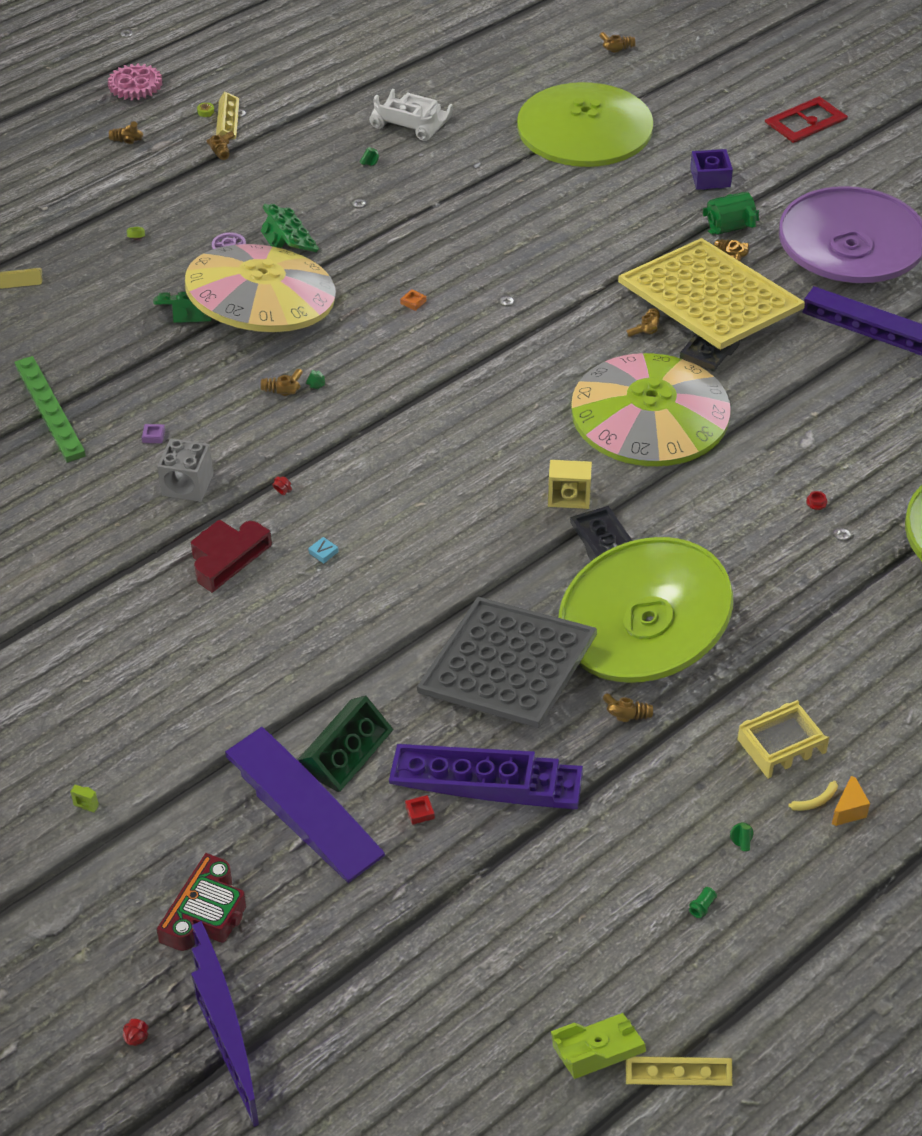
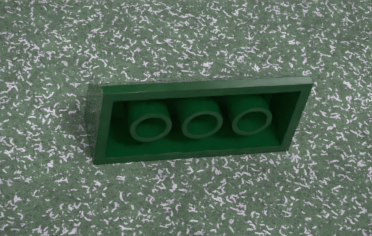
[297,695,394,792]

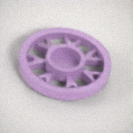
[212,233,246,249]

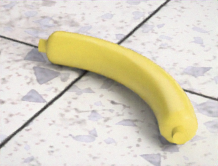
[788,781,838,811]

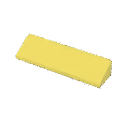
[216,92,239,139]
[0,268,42,289]
[625,1056,732,1086]

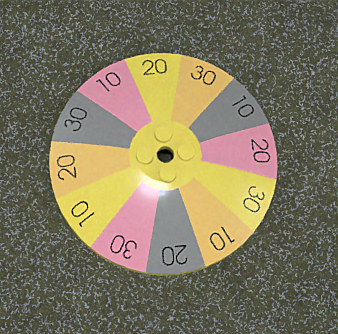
[185,244,336,332]

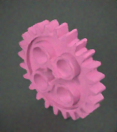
[108,63,162,100]

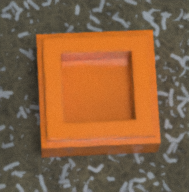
[400,289,427,311]

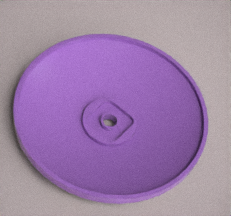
[779,186,922,283]

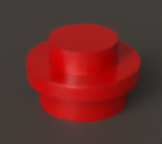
[272,476,292,495]
[806,491,828,510]

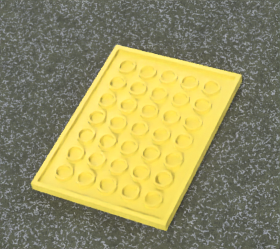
[618,238,805,350]

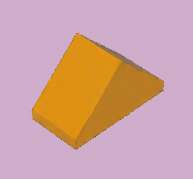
[832,776,870,826]

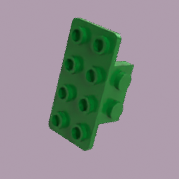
[261,204,319,252]
[153,291,212,323]

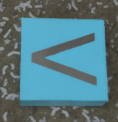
[308,537,339,564]

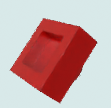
[405,795,435,825]

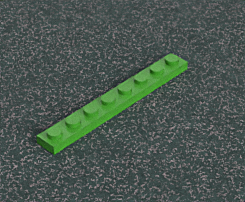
[14,356,86,463]

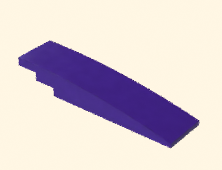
[225,727,385,883]
[389,744,583,809]
[191,921,259,1127]

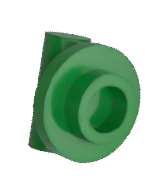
[359,147,379,166]
[730,822,754,851]

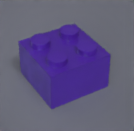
[690,149,733,190]

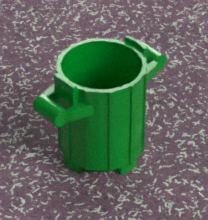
[703,192,759,235]

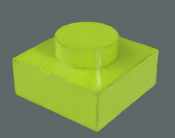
[70,784,99,813]

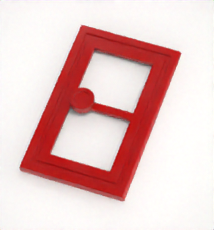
[765,96,848,143]

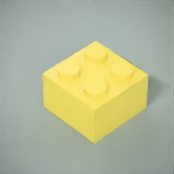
[548,460,592,509]

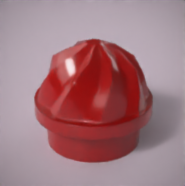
[123,1019,149,1046]

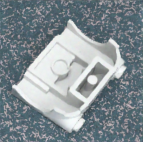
[369,89,453,141]

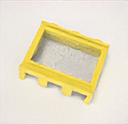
[737,700,830,778]

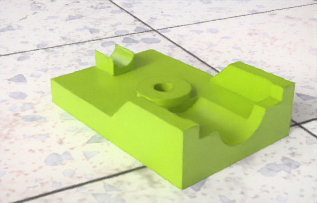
[551,1013,646,1079]

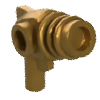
[599,32,636,53]
[109,121,143,144]
[206,131,235,160]
[714,239,749,262]
[626,308,660,337]
[261,369,303,396]
[603,693,653,722]

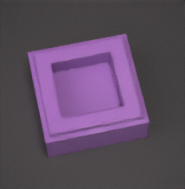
[142,424,165,443]

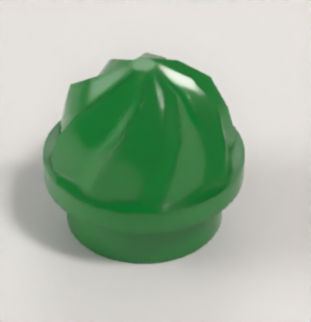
[305,370,325,389]

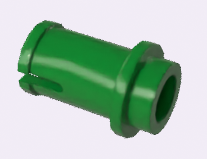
[689,887,717,918]

